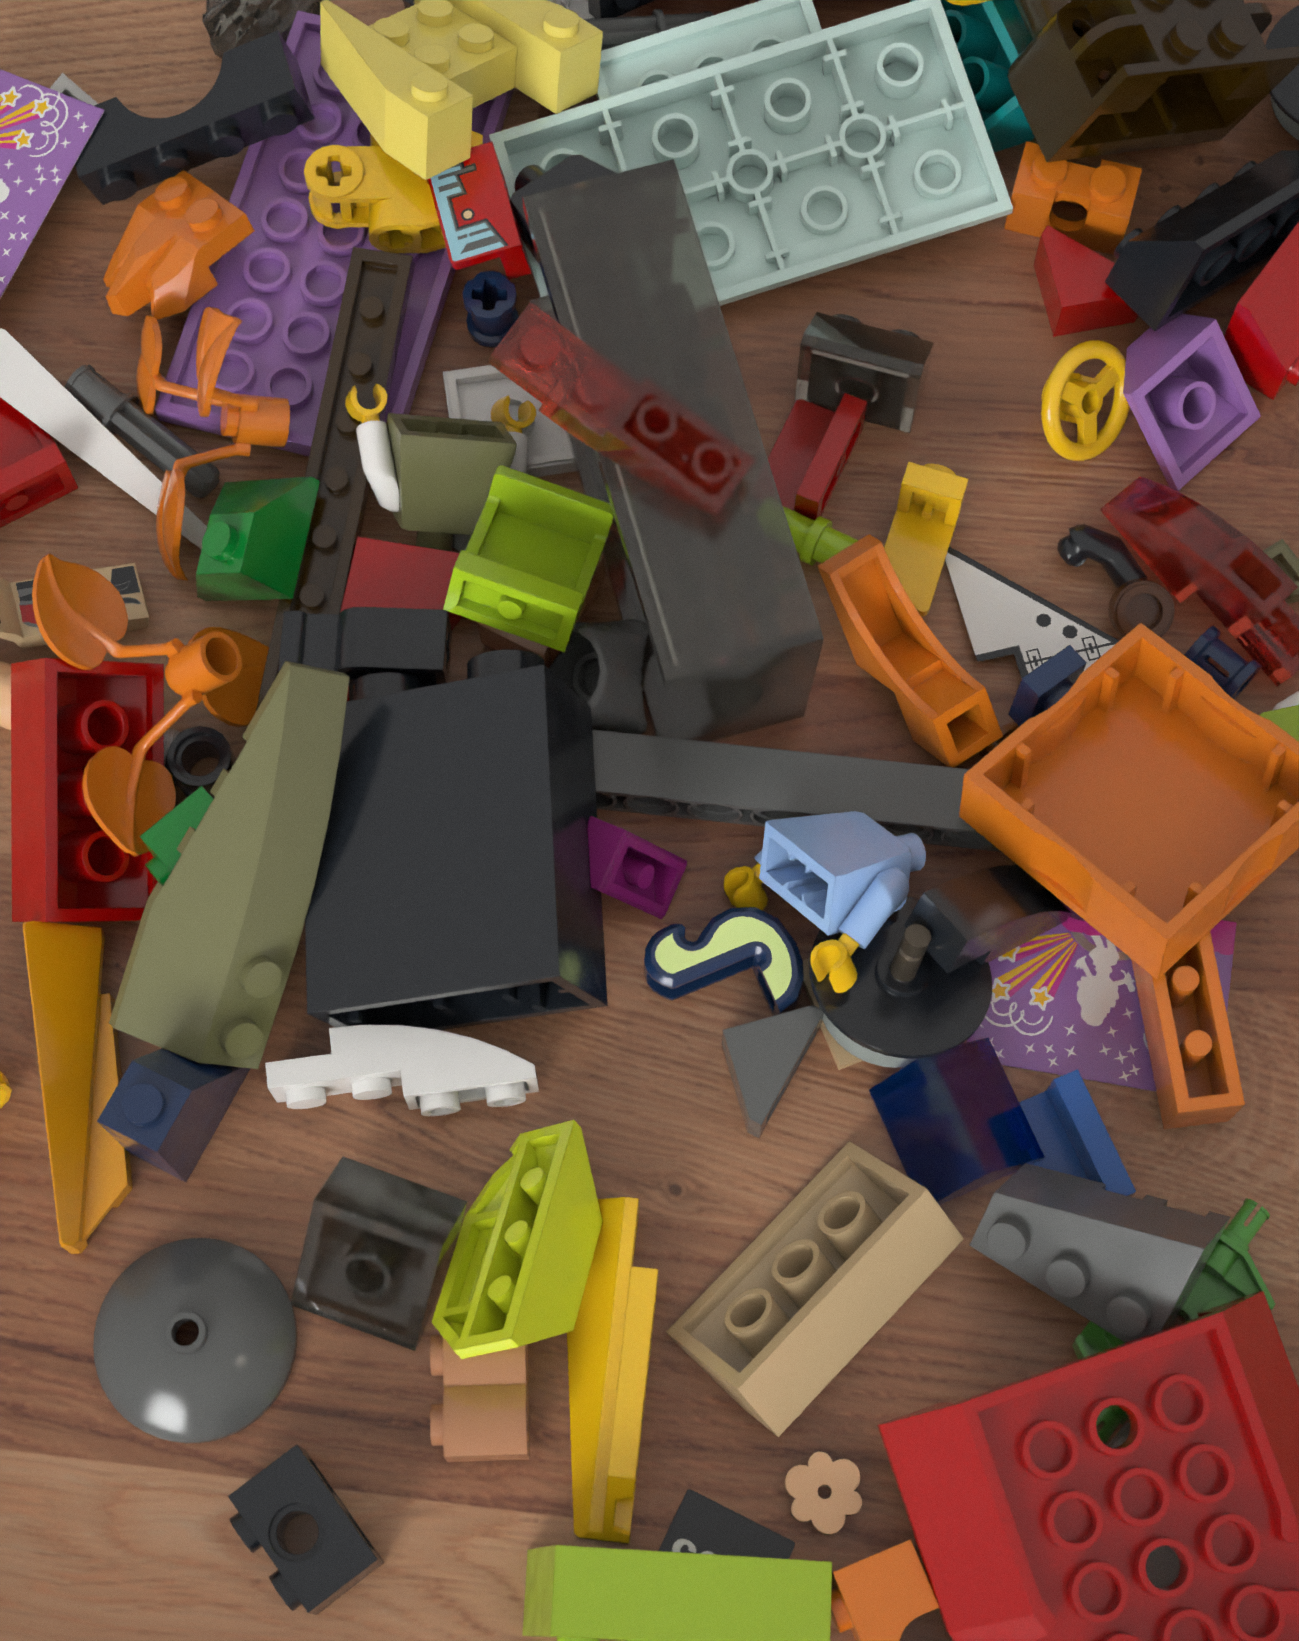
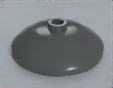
[93,1238,297,1444]

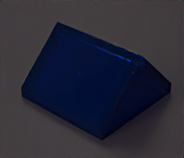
[869,1037,1045,1205]

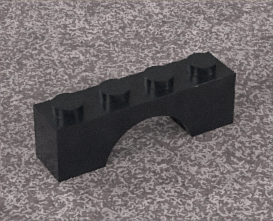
[75,30,315,205]

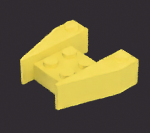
[320,0,603,180]

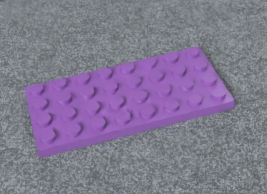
[154,11,515,456]

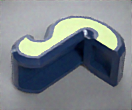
[644,907,804,1016]

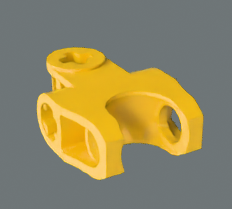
[304,131,483,253]

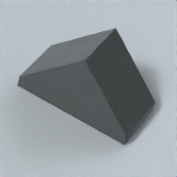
[722,1005,824,1138]

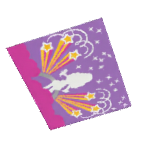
[0,69,105,298]
[964,916,1237,1092]

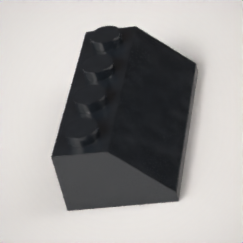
[1105,150,1299,331]

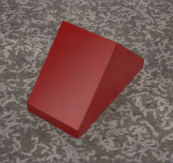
[1033,225,1139,337]

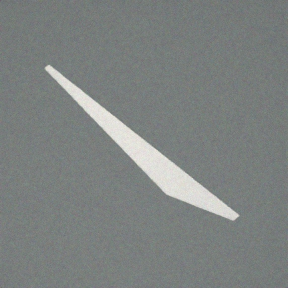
[0,328,207,549]

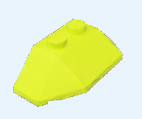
[431,1120,603,1359]

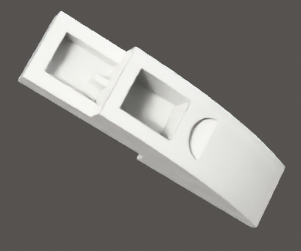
[265,1025,539,1116]

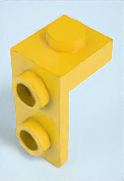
[884,462,969,617]

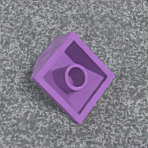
[1123,314,1261,491]

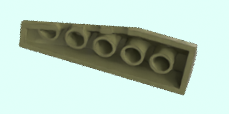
[109,661,350,1069]

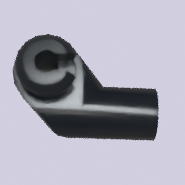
[1057,524,1148,588]

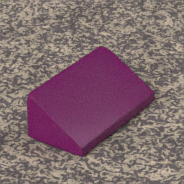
[588,816,687,919]

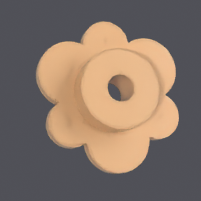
[785,1452,862,1535]

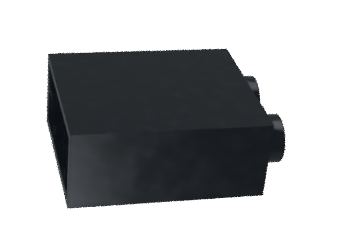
[305,649,608,1030]

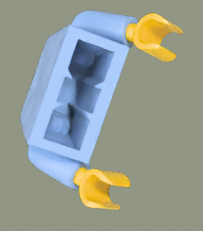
[723,811,926,993]

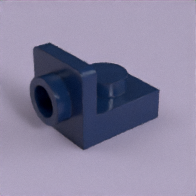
[1008,645,1087,727]

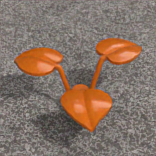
[136,307,290,581]
[32,553,269,856]

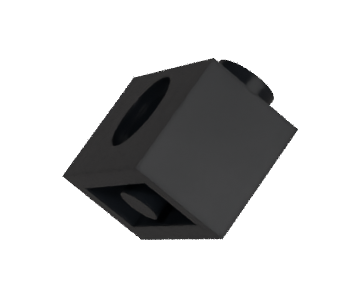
[228,1444,385,1615]

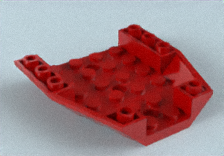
[877,1291,1299,1641]

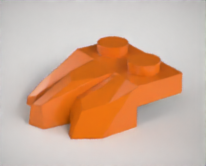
[103,170,254,320]

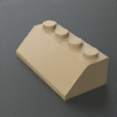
[666,1141,964,1437]

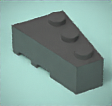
[970,1163,1231,1343]

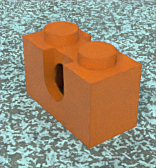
[1004,141,1143,255]

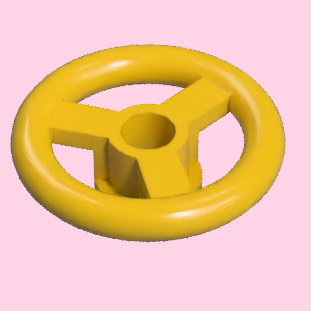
[1041,340,1130,461]

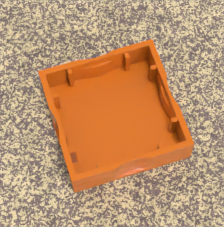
[959,623,1299,980]

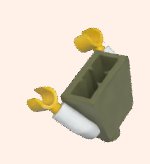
[345,384,536,551]

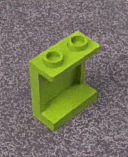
[443,465,616,653]

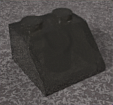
[794,312,934,433]
[291,1156,467,1351]

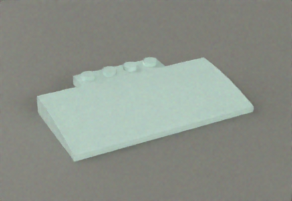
[489,0,1013,356]

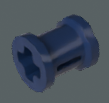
[462,271,520,348]
[1184,625,1262,700]

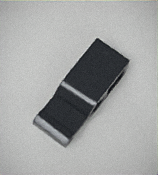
[278,607,452,687]

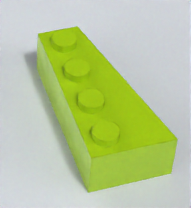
[522,1545,832,1641]

